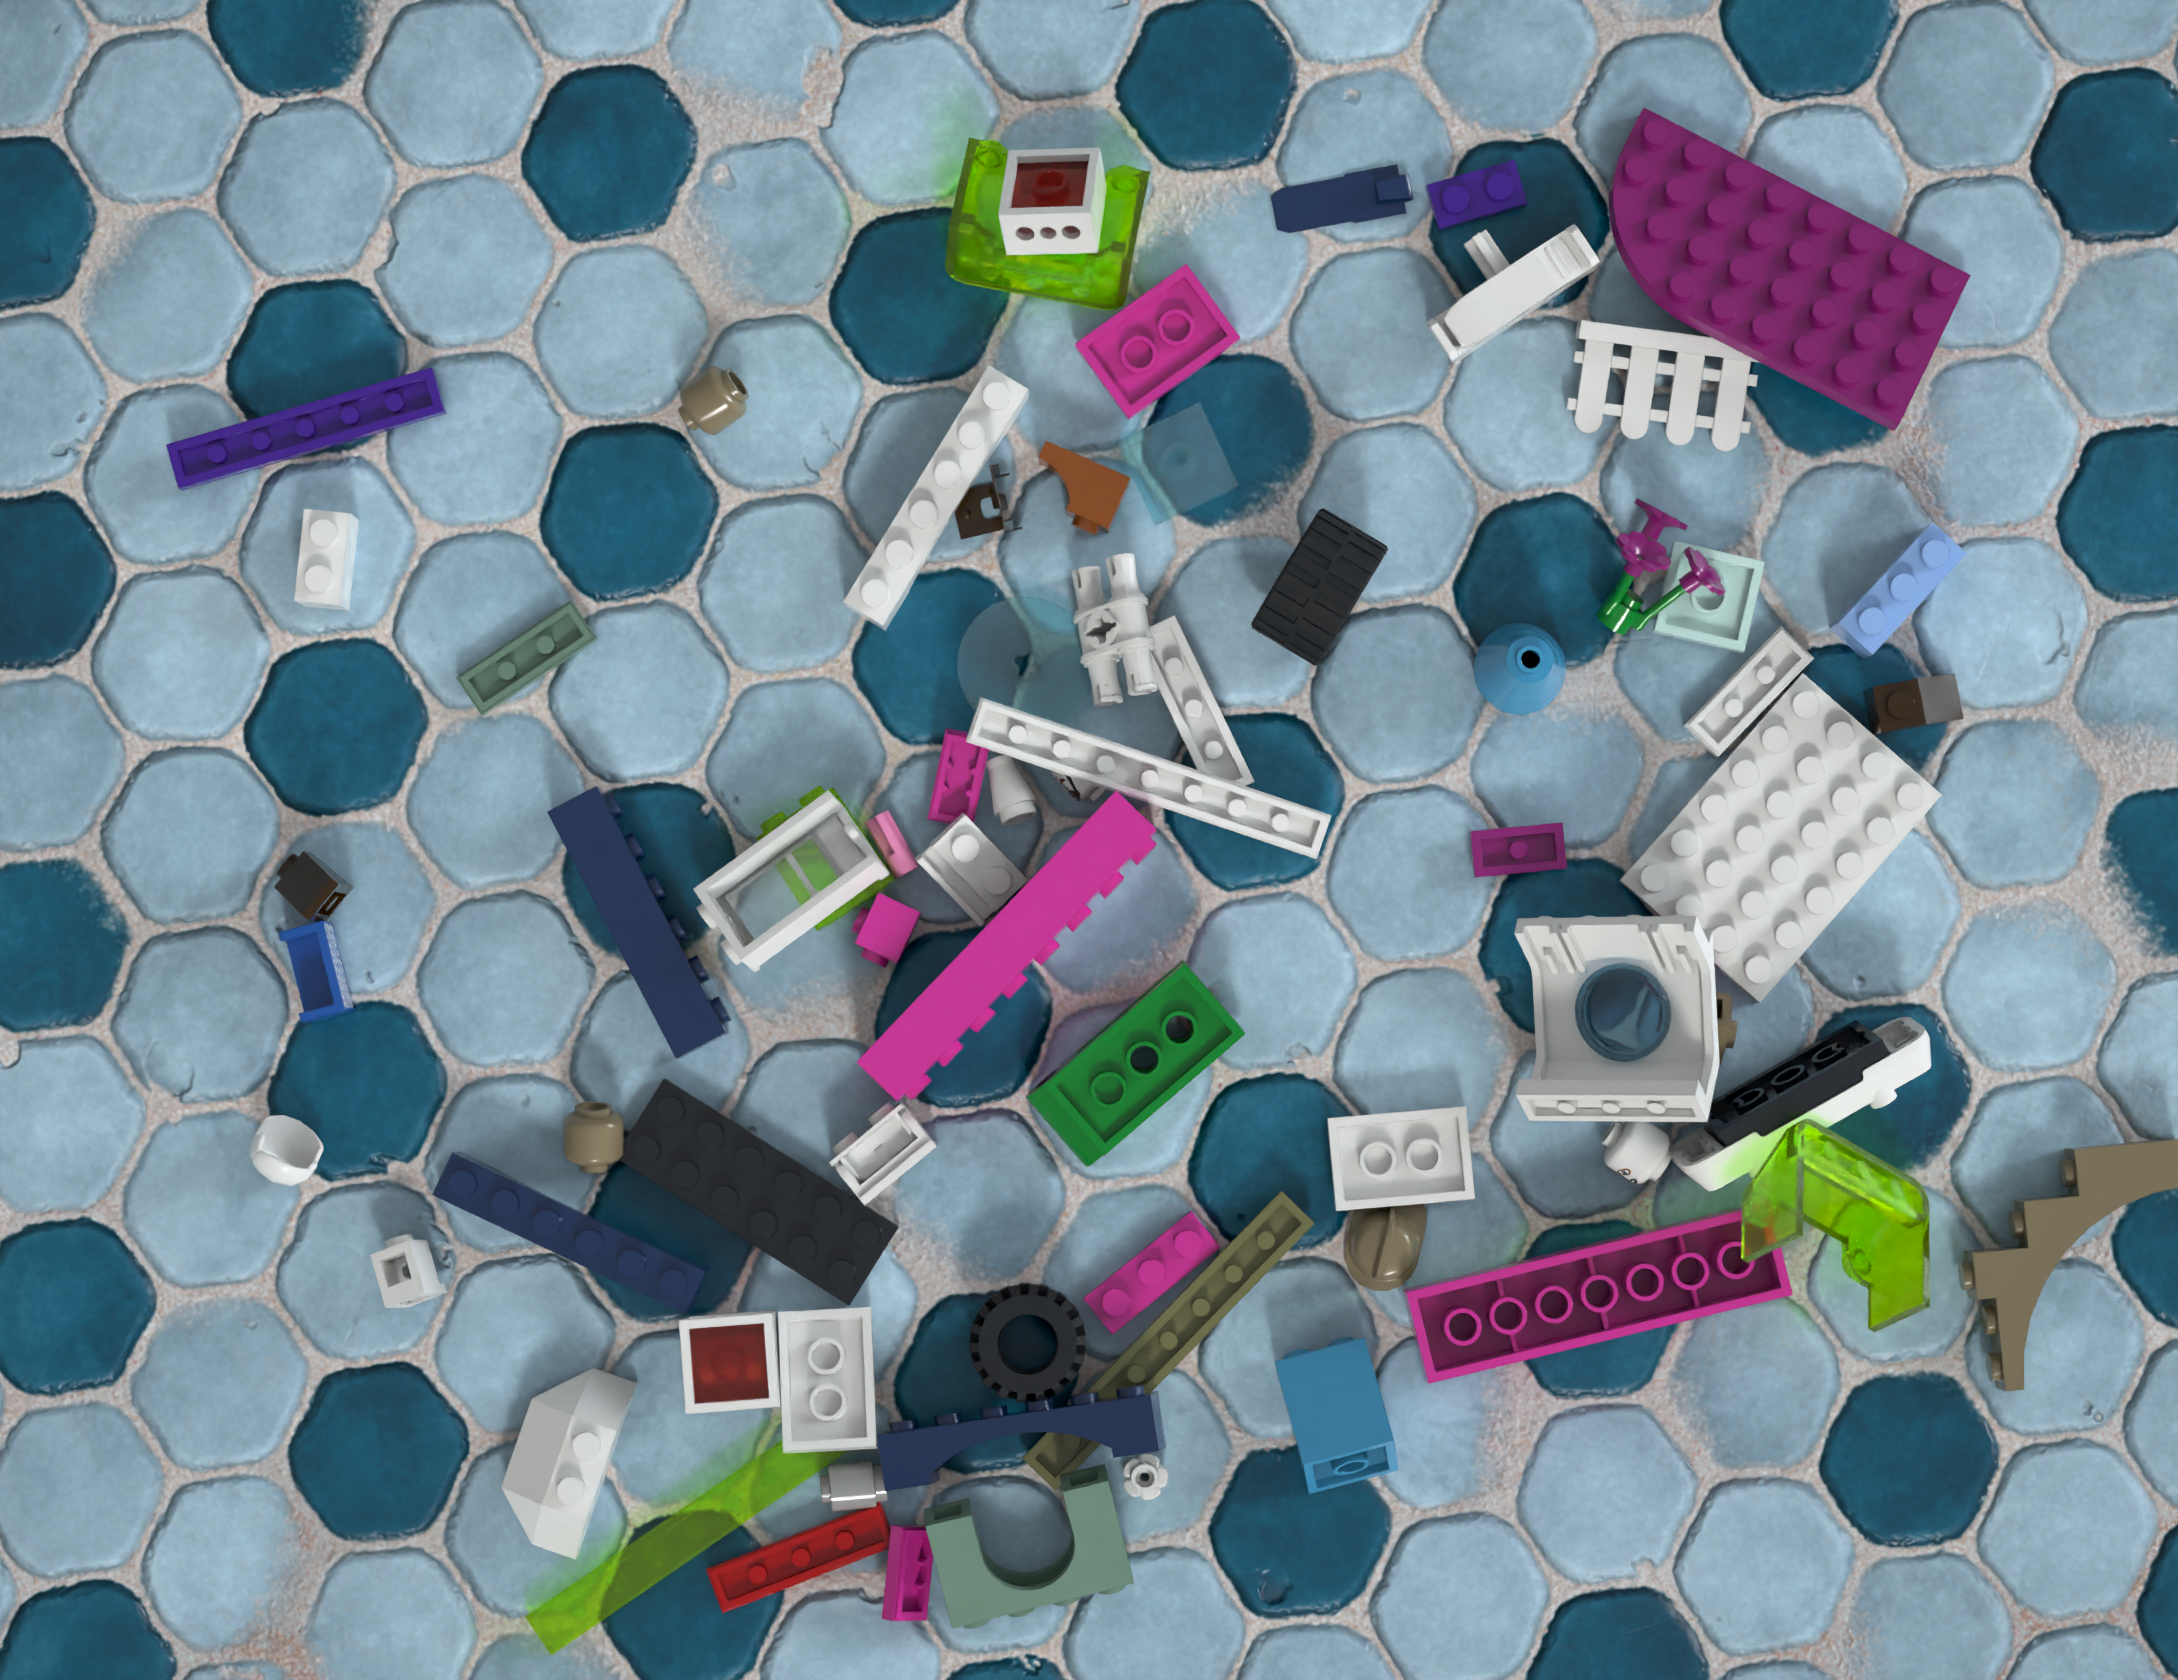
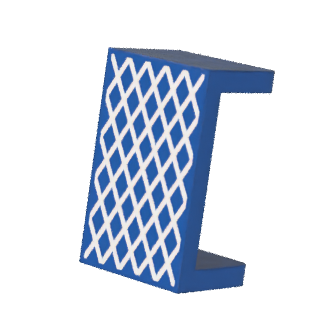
[278,921,354,1023]

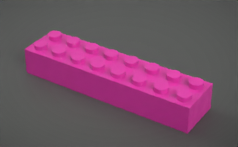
[856,791,1157,1101]
[1402,1202,1793,1384]

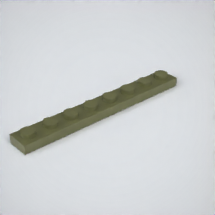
[1022,1191,1315,1491]

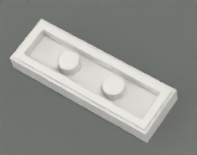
[1683,626,1814,758]

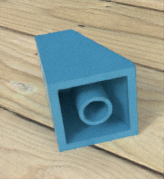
[1275,1337,1398,1494]

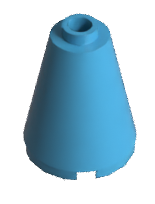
[1473,623,1566,715]

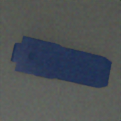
[1271,164,1413,233]

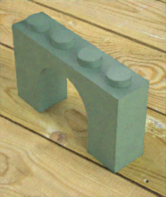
[924,1464,1134,1629]

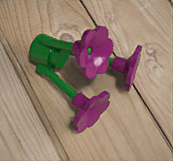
[1596,498,1726,635]

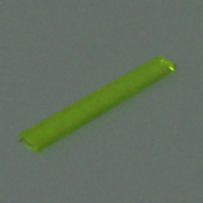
[525,1440,849,1655]

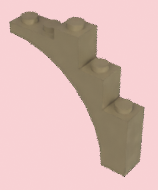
[1958,1138,2178,1391]

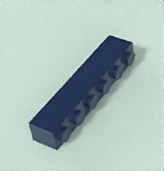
[547,786,731,1059]

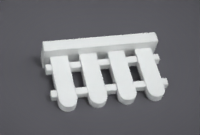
[1566,320,1761,451]

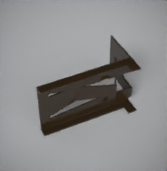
[954,463,1023,540]

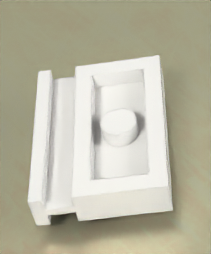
[915,812,1028,926]

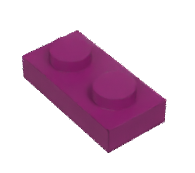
[1469,822,1567,878]

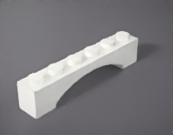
[843,365,1029,631]

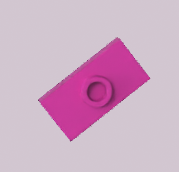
[927,728,989,824]
[882,1525,933,1621]

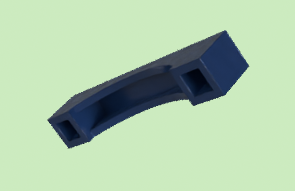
[432,1151,710,1314]
[877,1385,1166,1491]

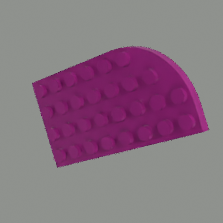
[1609,108,1971,431]

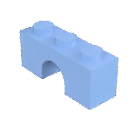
[1830,522,1967,659]

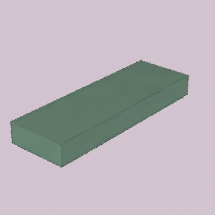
[456,601,598,717]

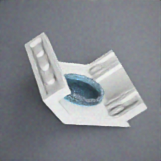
[1514,914,1720,1122]

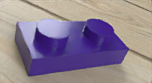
[1425,160,1527,232]

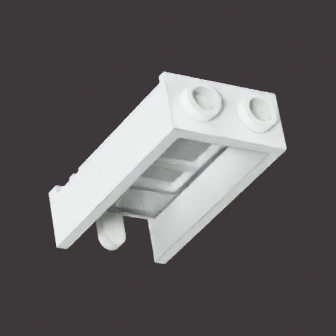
[693,790,890,972]

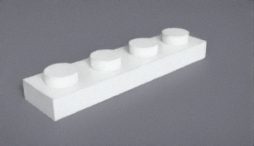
[1149,615,1255,786]

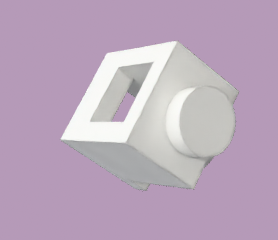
[370,1234,447,1308]

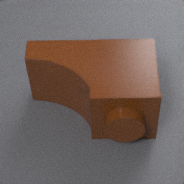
[1038,441,1131,536]

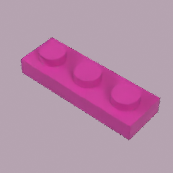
[1083,1211,1220,1335]

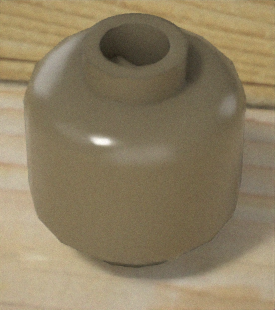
[678,366,749,435]
[563,1101,624,1173]

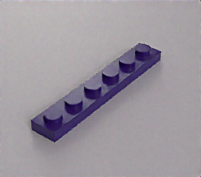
[166,367,447,491]

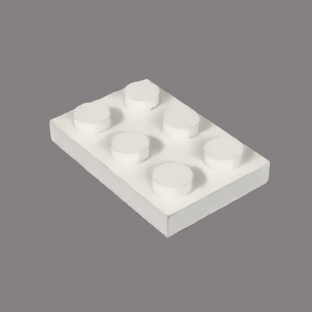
[1327,1106,1475,1212]
[778,1307,877,1454]

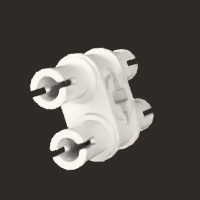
[1071,553,1158,707]

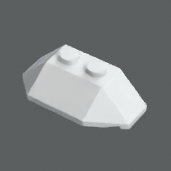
[501,1368,638,1560]

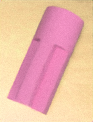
[864,810,920,879]

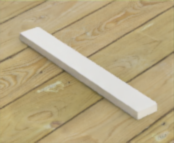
[965,697,1332,859]

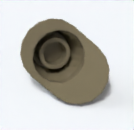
[1345,1204,1427,1291]

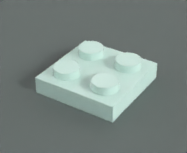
[1652,541,1765,653]

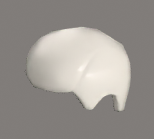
[250,1115,324,1186]

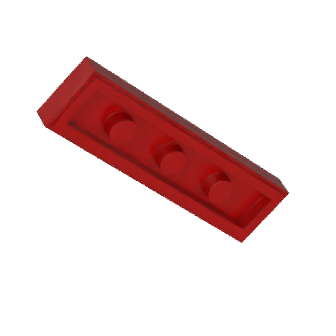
[706,1502,891,1613]

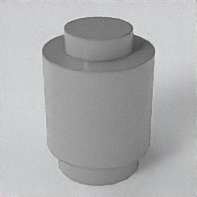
[819,1460,888,1512]

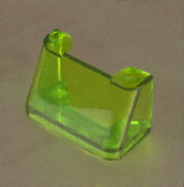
[945,138,1150,310]

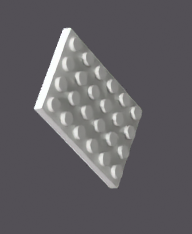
[1619,673,1942,1003]

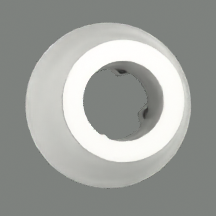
[986,755,1038,826]

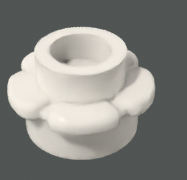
[1123,1454,1168,1500]

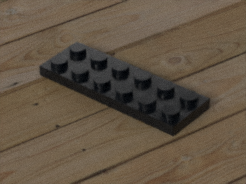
[619,1078,899,1305]

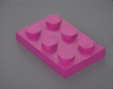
[1075,264,1240,421]

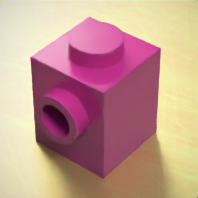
[851,893,922,968]

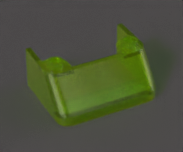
[1741,1119,1930,1332]

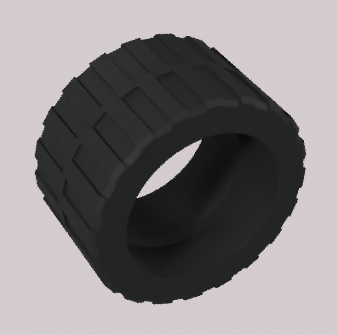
[1251,508,1388,666]

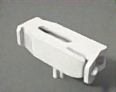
[1426,224,1600,365]

